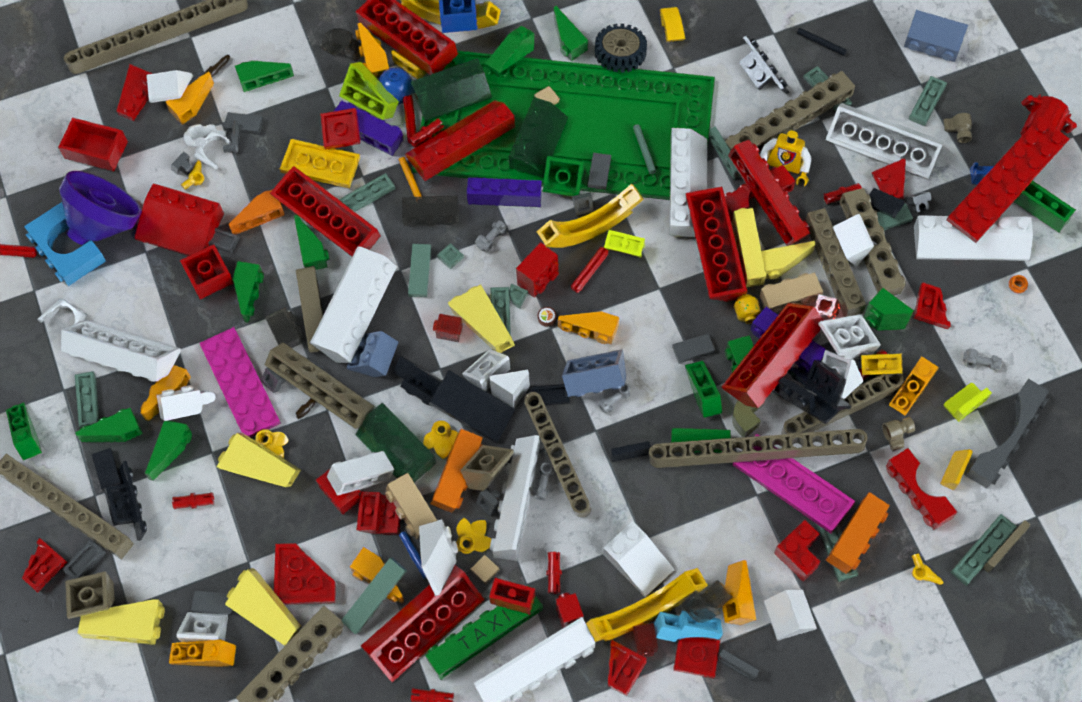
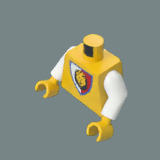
[760,131,811,186]

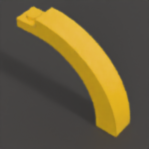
[401,0,501,29]
[536,184,644,248]
[586,568,708,642]

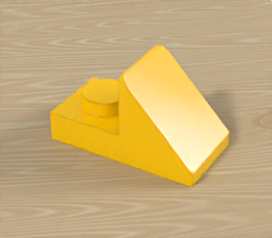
[861,353,903,375]

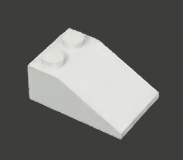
[818,314,881,361]
[419,519,458,596]
[603,521,675,598]

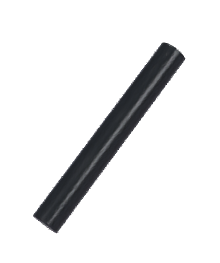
[797,27,847,56]

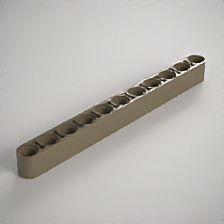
[64,0,248,74]
[649,429,868,468]

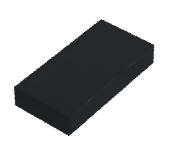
[869,188,905,218]
[530,384,570,406]
[610,441,651,462]
[92,448,122,491]

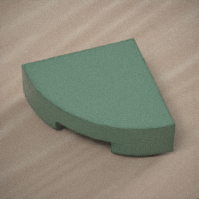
[510,283,528,309]

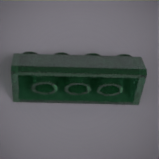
[411,58,492,121]
[509,97,568,178]
[355,402,436,483]

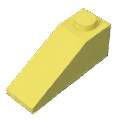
[761,241,815,279]

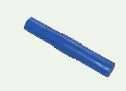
[399,531,427,579]

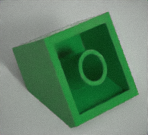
[863,288,914,331]

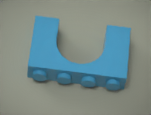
[24,202,106,286]

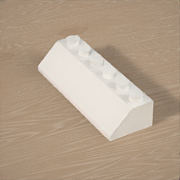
[826,103,944,179]
[669,128,707,237]
[914,216,1033,261]
[310,246,397,363]
[61,320,181,382]
[490,435,540,561]
[474,617,595,702]

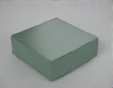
[437,243,464,269]

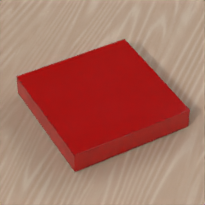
[320,108,361,150]
[673,637,721,679]

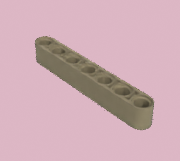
[781,373,904,435]
[524,392,591,518]

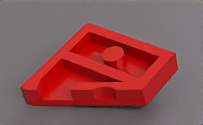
[872,158,906,199]
[913,283,951,330]
[22,538,67,592]
[608,640,647,697]

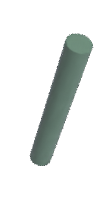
[633,125,656,174]

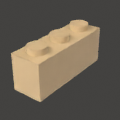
[760,272,823,313]
[385,473,437,540]

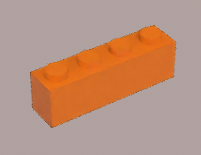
[430,429,483,513]
[826,492,890,574]

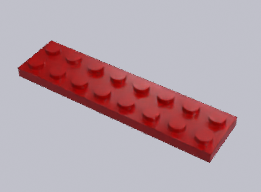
[946,117,1070,243]

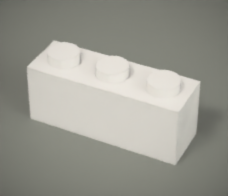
[327,451,394,496]

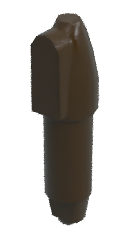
[204,55,230,77]
[296,398,317,419]

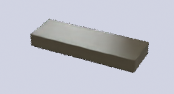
[983,520,1030,572]

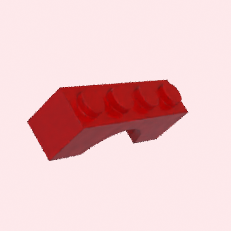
[725,165,795,223]
[886,448,957,530]

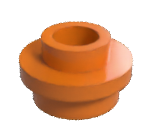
[1008,275,1028,293]

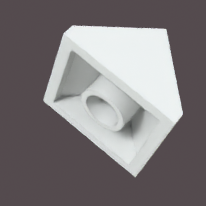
[147,70,193,103]
[833,214,874,266]
[462,349,510,392]
[822,350,863,398]
[489,370,530,408]
[764,590,817,641]
[177,612,228,642]

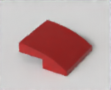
[356,492,401,535]

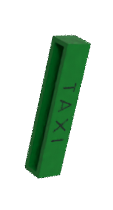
[425,586,543,680]

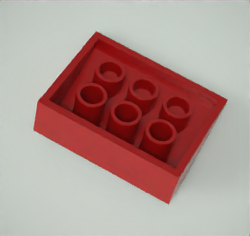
[134,183,224,256]

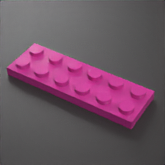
[199,327,281,438]
[733,434,855,534]

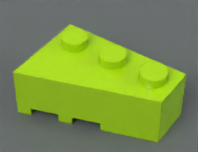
[339,62,399,120]

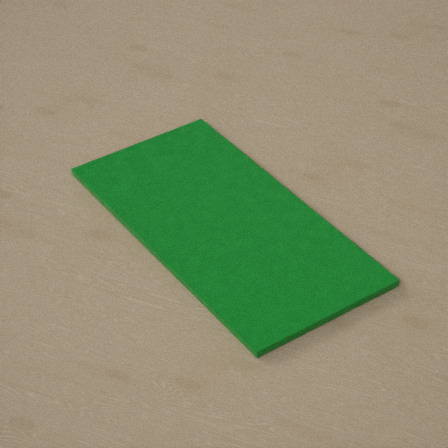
[412,51,715,200]

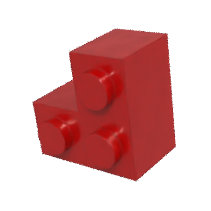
[774,520,820,582]

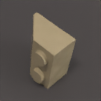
[460,445,514,491]
[66,571,115,619]

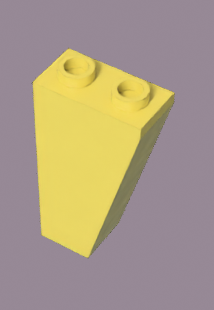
[732,208,766,287]
[447,284,515,353]
[217,433,301,487]
[225,568,302,646]
[77,599,165,645]

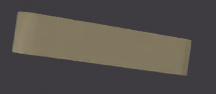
[296,266,323,353]

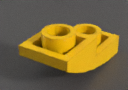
[660,7,685,42]

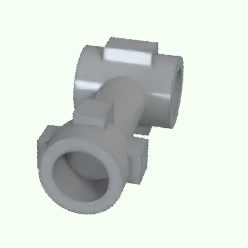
[475,220,507,252]
[963,349,1002,370]
[598,383,631,413]
[533,462,554,500]

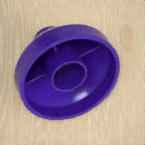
[59,171,142,245]

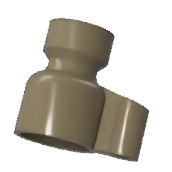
[943,113,972,143]
[882,417,915,451]

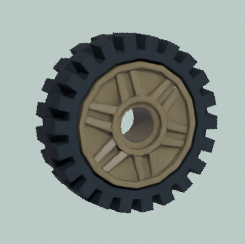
[595,23,647,73]

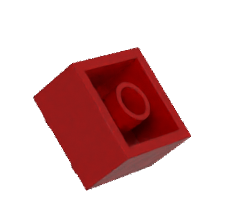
[516,242,559,298]
[180,244,234,300]

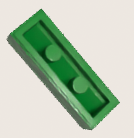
[671,428,731,453]

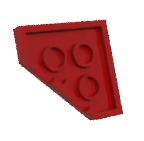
[274,543,336,605]

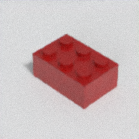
[58,117,128,171]

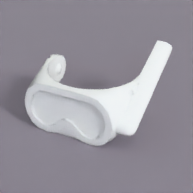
[184,124,226,147]
[194,131,232,169]
[38,299,87,325]

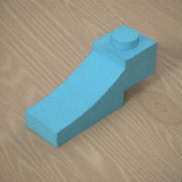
[654,610,723,642]

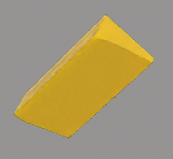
[391,50,427,80]
[940,449,973,490]

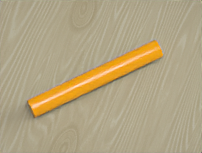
[399,157,424,205]

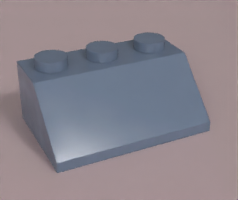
[904,10,968,62]
[562,349,627,397]

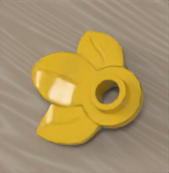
[423,420,458,459]
[255,429,289,459]
[456,518,492,554]

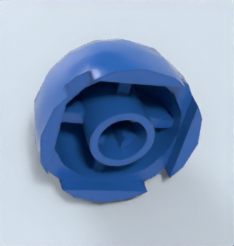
[379,67,414,104]

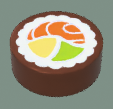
[537,307,556,327]

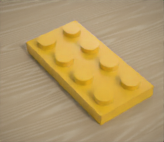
[280,139,360,189]

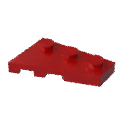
[117,64,152,121]

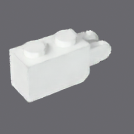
[157,385,216,421]

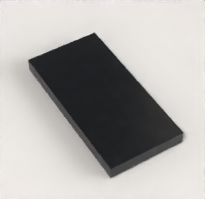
[429,370,515,443]

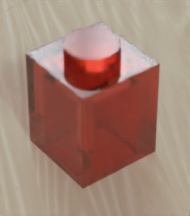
[815,295,841,320]
[433,314,463,342]
[632,623,658,657]

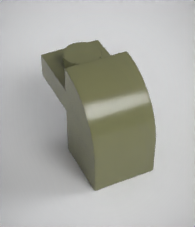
[732,400,765,437]

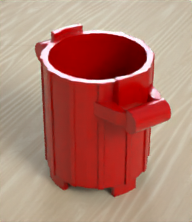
[1021,94,1077,136]

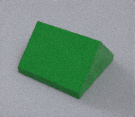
[542,155,584,196]

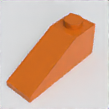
[229,190,285,235]

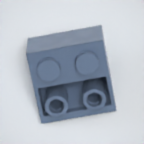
[346,331,398,377]

